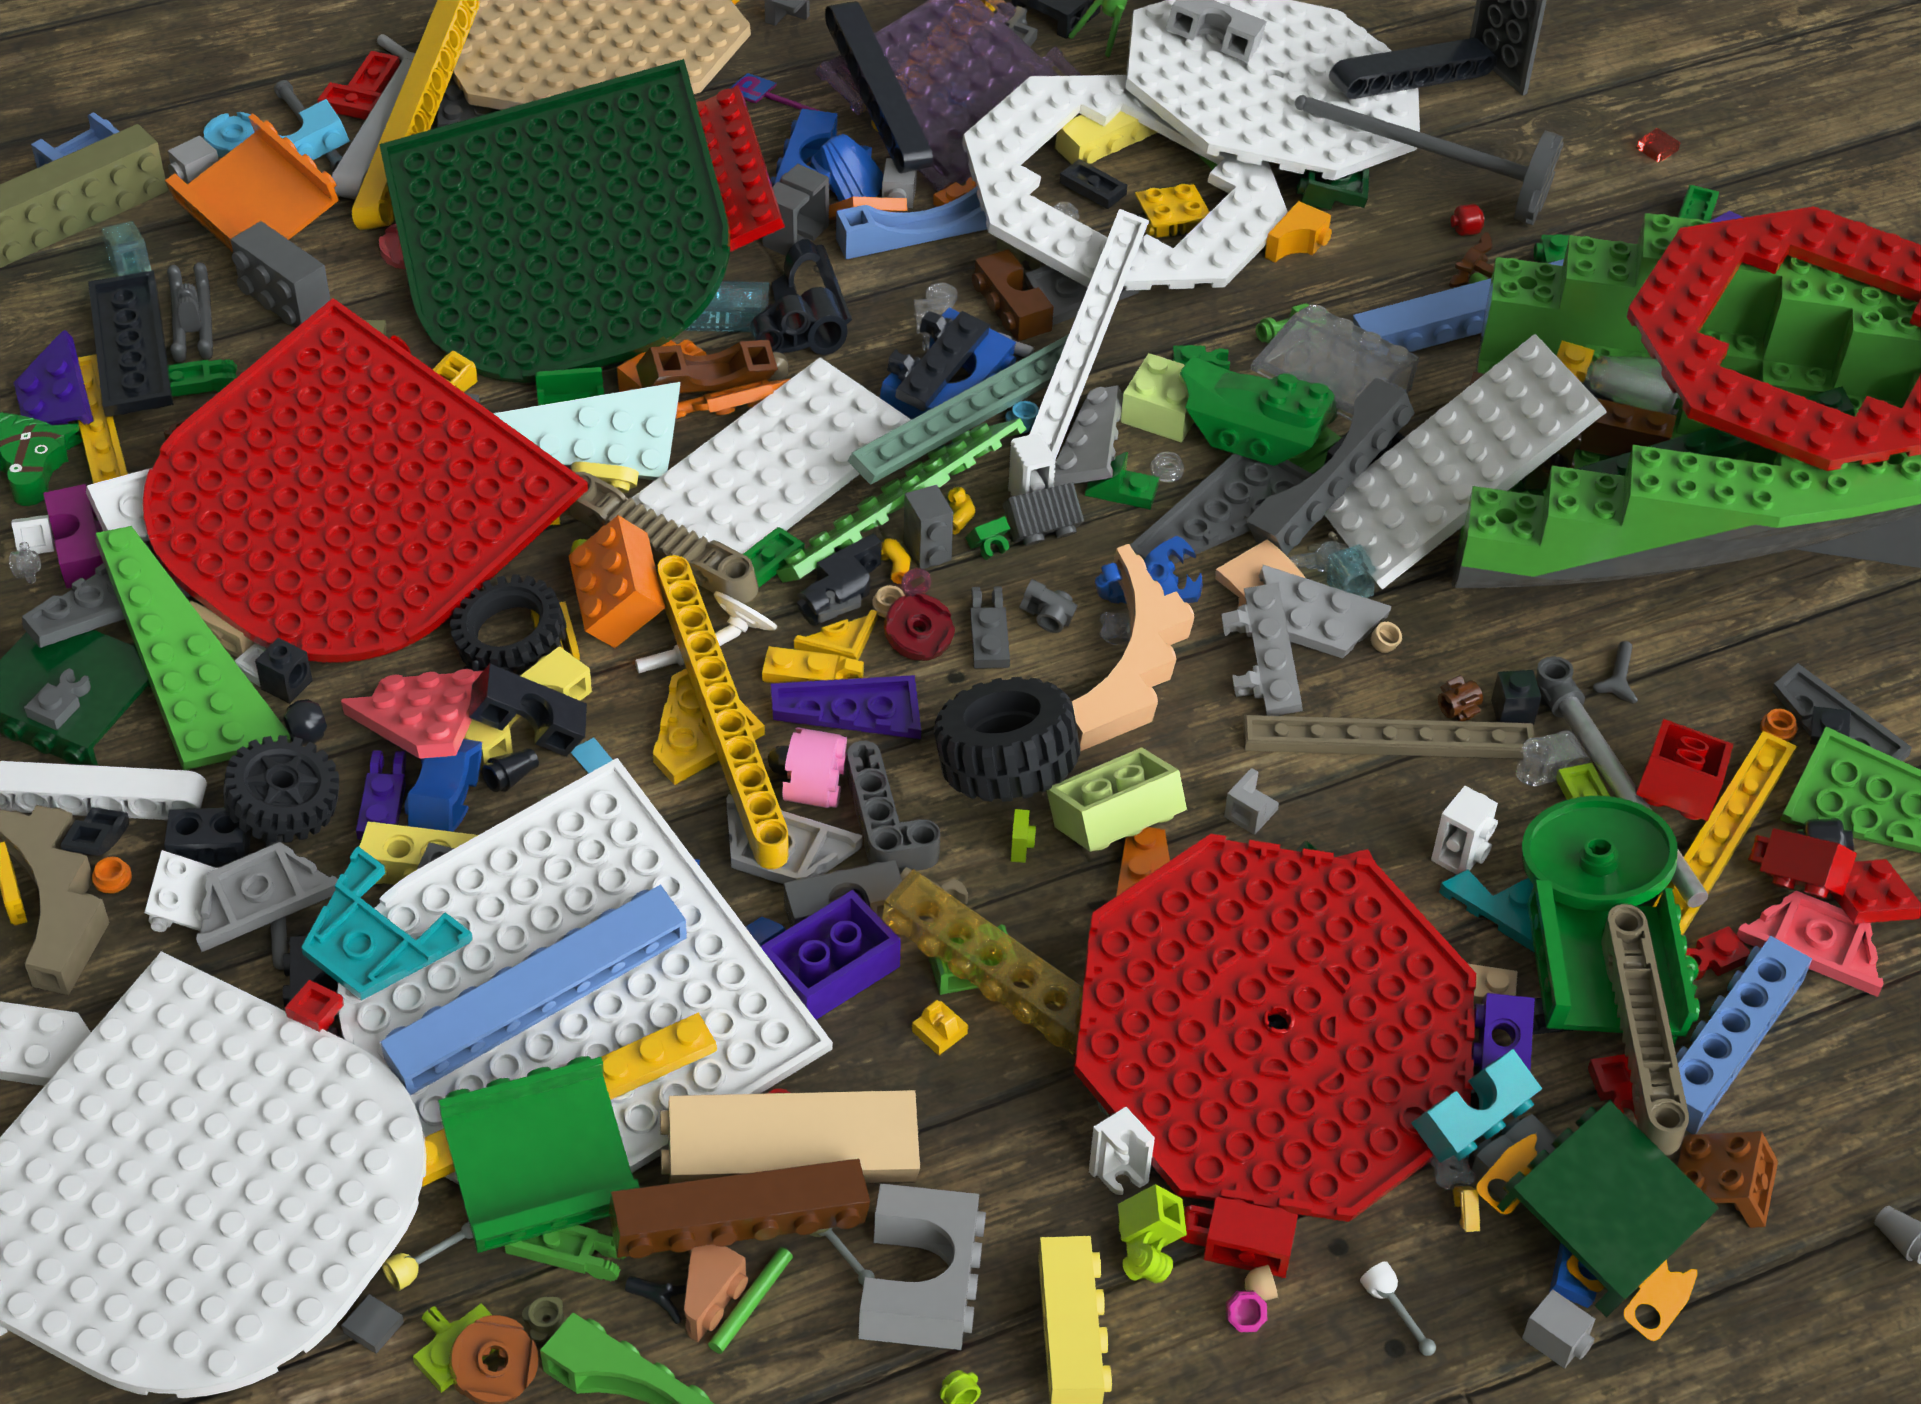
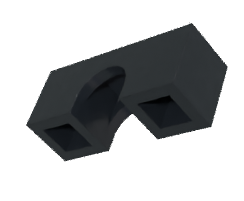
[469,664,587,757]

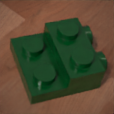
[1296,168,1369,210]

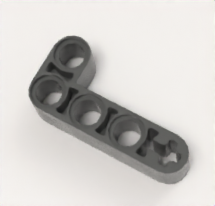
[847,741,940,873]

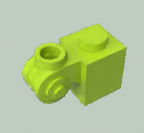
[1118,1184,1187,1284]

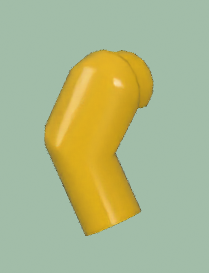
[947,487,975,535]

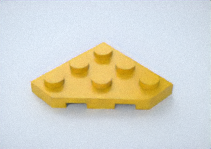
[653,669,765,785]

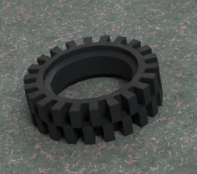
[450,574,567,675]

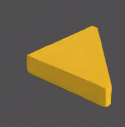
[794,610,878,660]

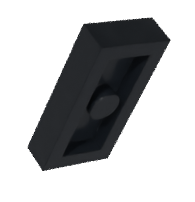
[1060,159,1128,209]

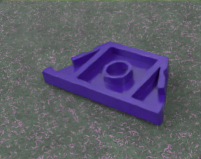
[14,330,94,425]

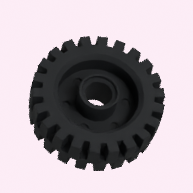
[223,735,339,843]

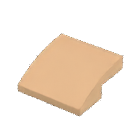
[1215,539,1305,607]

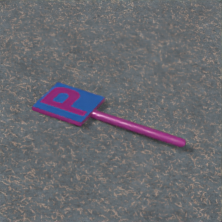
[729,73,820,111]

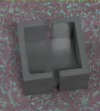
[763,163,829,256]

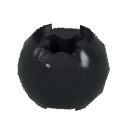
[283,699,327,746]

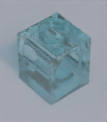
[1327,544,1376,598]

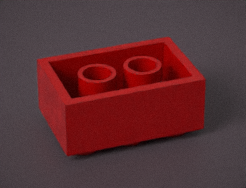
[1636,719,1734,821]

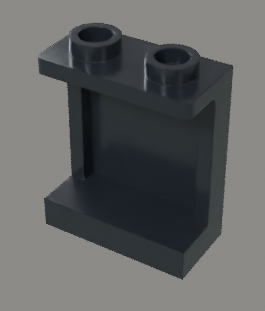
[1011,0,1101,39]

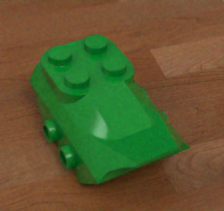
[1180,355,1337,466]

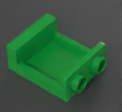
[535,367,604,406]

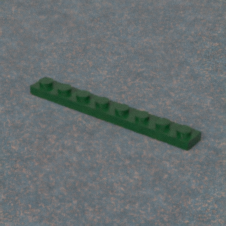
[1577,386,1855,476]

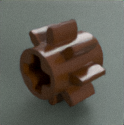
[1438,675,1483,721]

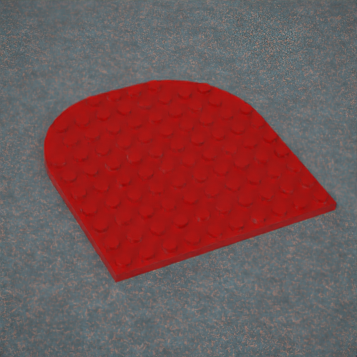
[143,298,588,662]

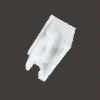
[1089,1107,1155,1195]

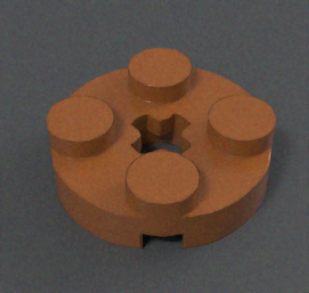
[449,1315,538,1404]

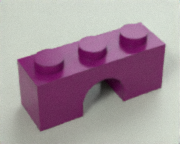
[43,484,104,589]

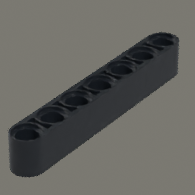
[825,1,933,173]
[1329,38,1497,99]

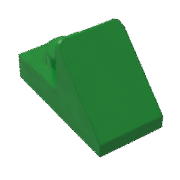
[1085,452,1159,510]

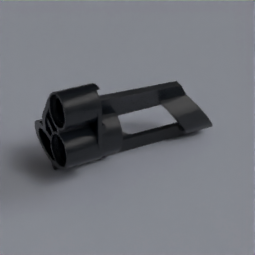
[749,239,852,355]

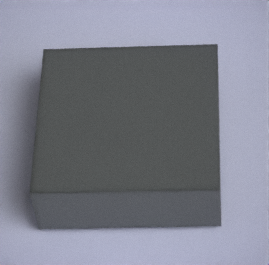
[341,1294,404,1354]

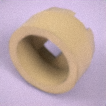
[1371,622,1402,653]
[1245,1265,1278,1301]

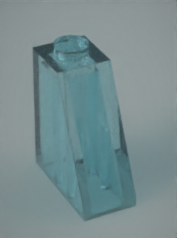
[101,221,151,277]

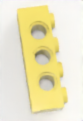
[359,821,478,885]

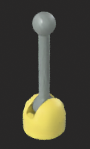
[382,1222,473,1291]

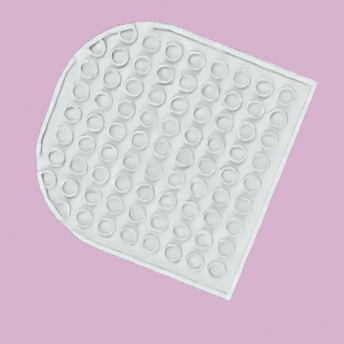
[337,758,833,1184]
[0,952,427,1398]

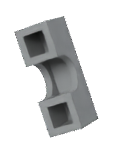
[1166,0,1267,62]

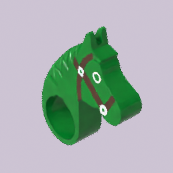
[0,412,82,506]

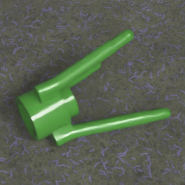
[1069,0,1128,57]

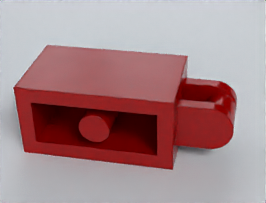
[1748,828,1857,899]
[1180,1196,1298,1278]

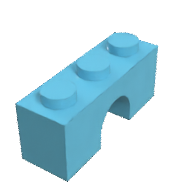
[243,99,350,160]

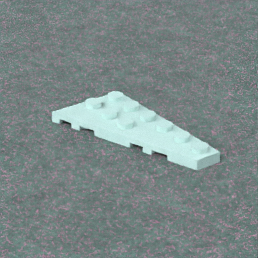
[493,382,680,480]

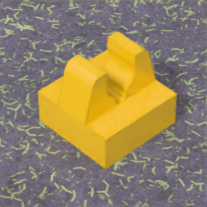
[912,1000,968,1055]

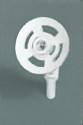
[635,591,778,673]

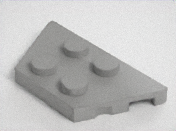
[1259,565,1392,658]
[726,794,862,884]
[196,842,338,952]

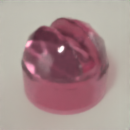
[902,568,931,596]

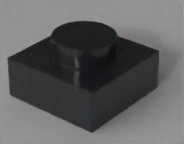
[1810,706,1851,745]

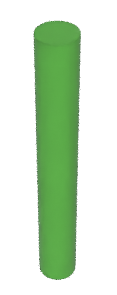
[708,1247,793,1354]

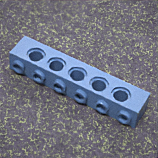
[1676,936,1812,1134]

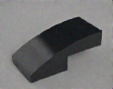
[61,807,130,856]

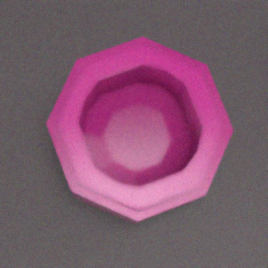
[1226,1291,1267,1332]

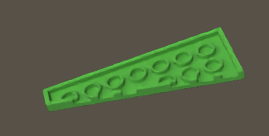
[96,526,291,770]

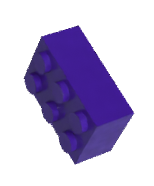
[760,890,901,1020]

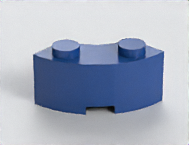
[405,739,482,832]

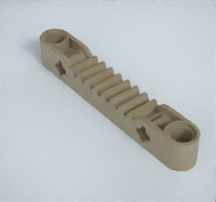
[568,472,759,603]
[1601,904,1689,1155]

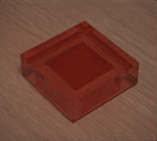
[1636,128,1680,163]

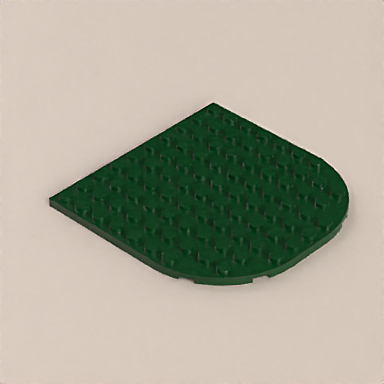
[379,59,730,383]

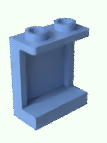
[31,112,120,168]

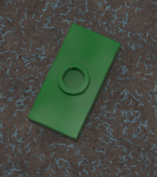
[1678,185,1719,222]

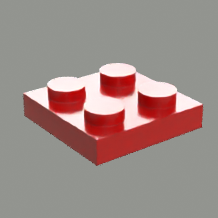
[1831,859,1921,924]

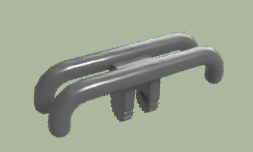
[167,262,213,363]

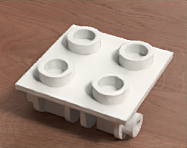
[144,850,217,932]

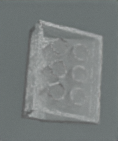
[1250,304,1420,421]

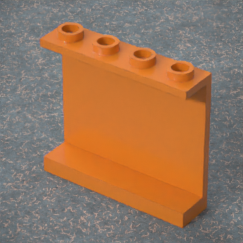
[165,113,339,252]

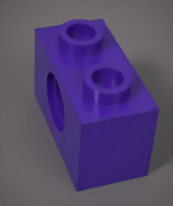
[1472,993,1535,1074]

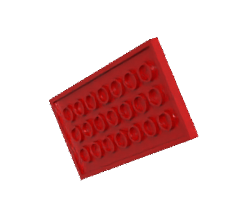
[696,85,785,252]

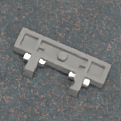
[1221,582,1303,716]

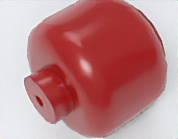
[1451,204,1484,236]

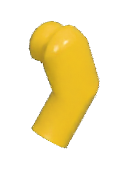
[881,538,911,584]

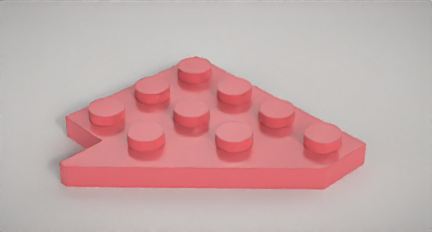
[341,669,483,759]

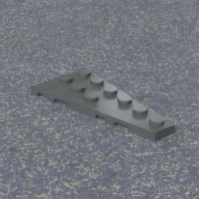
[1130,454,1313,564]

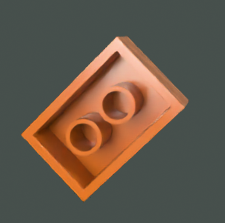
[568,515,665,648]

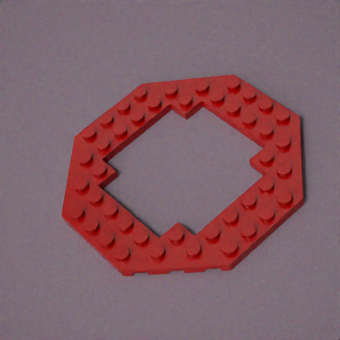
[1626,206,1921,471]

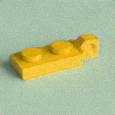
[762,646,864,683]

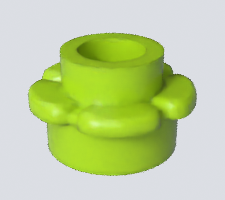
[939,1370,981,1404]

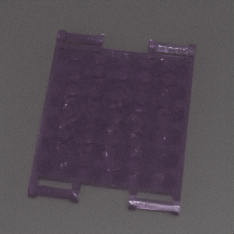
[815,0,1082,192]

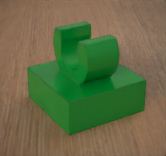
[965,516,1010,560]

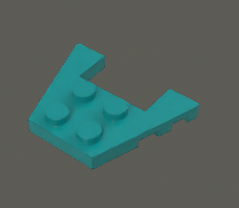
[301,846,473,1001]
[1439,869,1534,952]

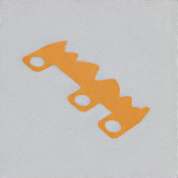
[1476,1133,1697,1341]

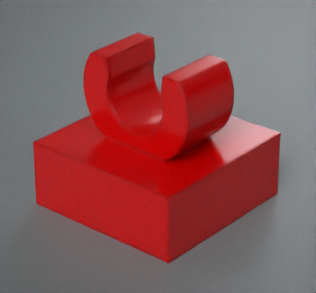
[285,980,344,1032]

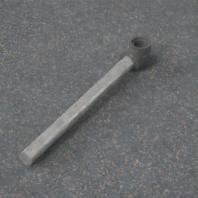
[1536,656,1708,908]

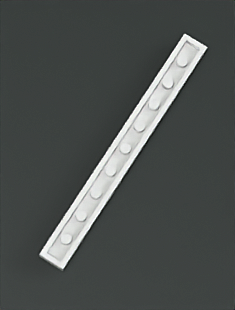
[1029,209,1149,460]

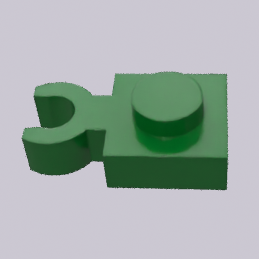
[1172,345,1230,370]

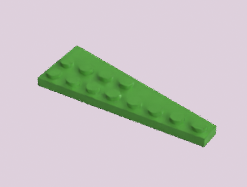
[776,418,1027,583]
[1780,727,1921,853]

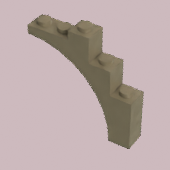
[0,805,110,995]

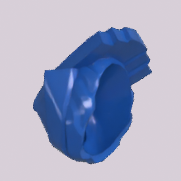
[810,134,884,202]

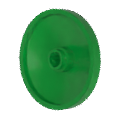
[1522,796,1678,911]

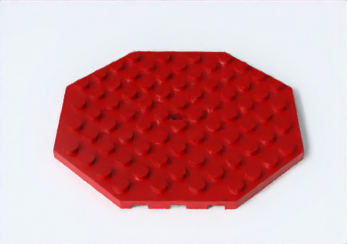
[1073,834,1477,1222]

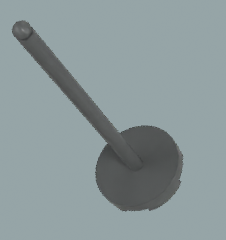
[1295,95,1564,225]

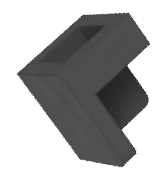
[765,0,810,26]

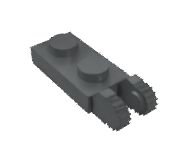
[970,586,1010,669]

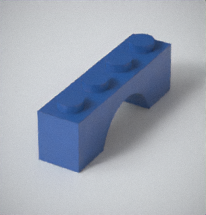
[770,108,837,187]

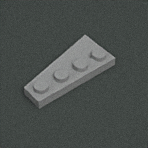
[1053,385,1123,487]

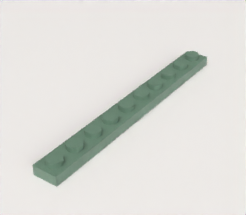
[848,334,1069,485]

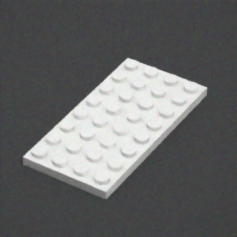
[1324,334,1607,589]
[632,358,911,554]

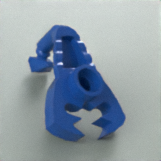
[1095,536,1203,604]

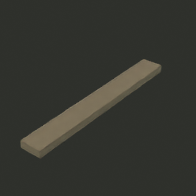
[1243,715,1537,759]

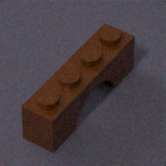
[636,340,778,393]

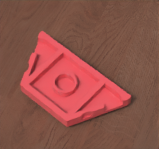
[1737,890,1883,997]

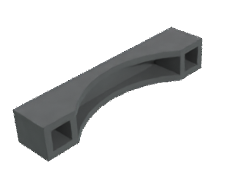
[1246,378,1415,556]

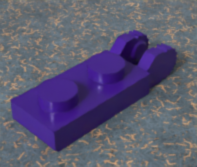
[356,750,406,839]

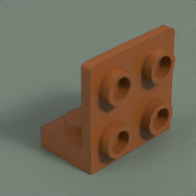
[1677,1131,1778,1228]

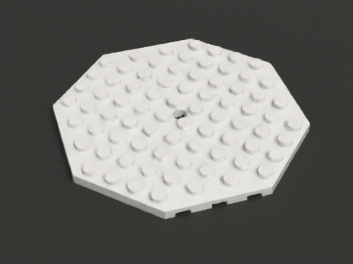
[1125,0,1420,180]

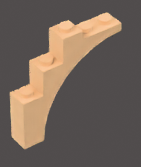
[1071,544,1194,752]

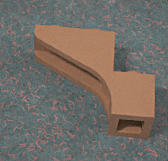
[684,1180,748,1342]

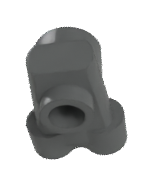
[1019,579,1078,633]

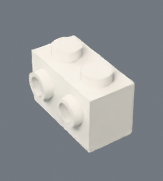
[1431,786,1498,875]

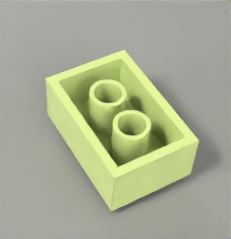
[1047,747,1187,852]

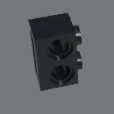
[164,807,251,867]

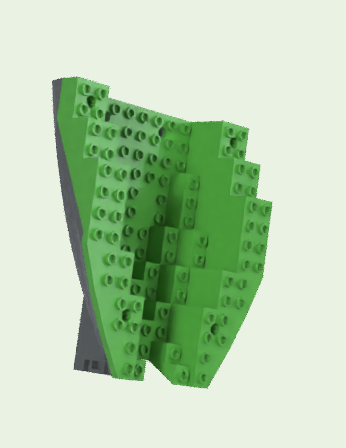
[1452,213,1921,588]

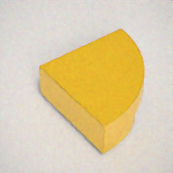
[1453,1186,1480,1232]

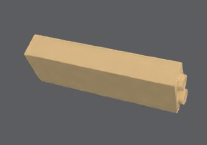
[660,1090,920,1184]

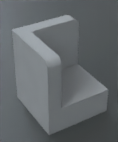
[1224,768,1279,835]

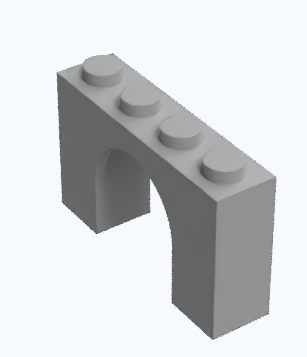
[858,1184,986,1350]

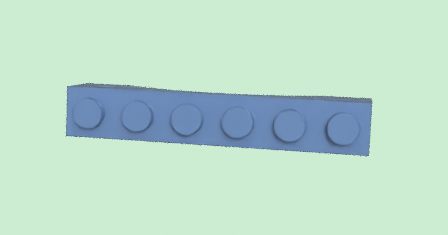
[836,186,987,259]

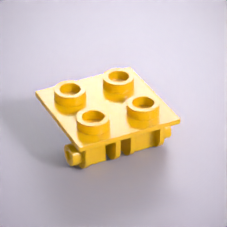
[1135,184,1210,238]

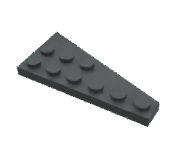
[22,541,191,648]

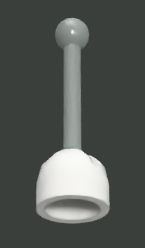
[1360,1261,1436,1356]

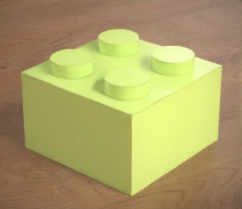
[1121,353,1194,443]

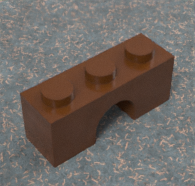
[972,249,1054,342]

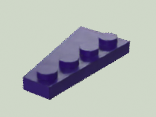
[771,675,921,739]

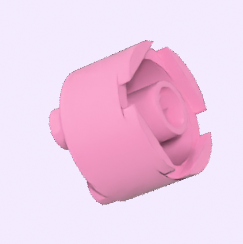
[783,727,847,808]

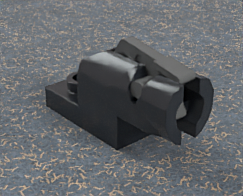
[797,533,882,626]

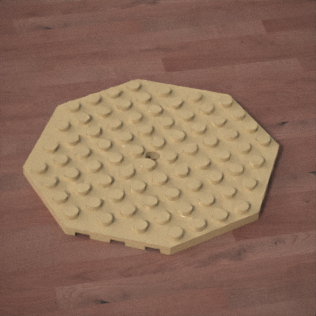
[452,0,751,110]

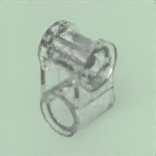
[1515,731,1591,786]

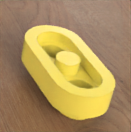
[571,462,639,493]

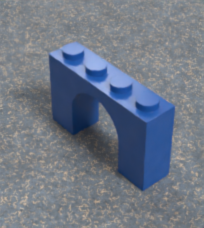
[879,307,1016,420]

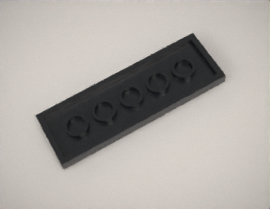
[88,270,174,417]

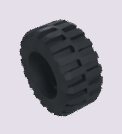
[934,677,1080,802]

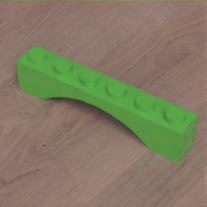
[540,1313,714,1404]

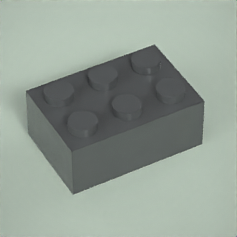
[231,221,330,328]

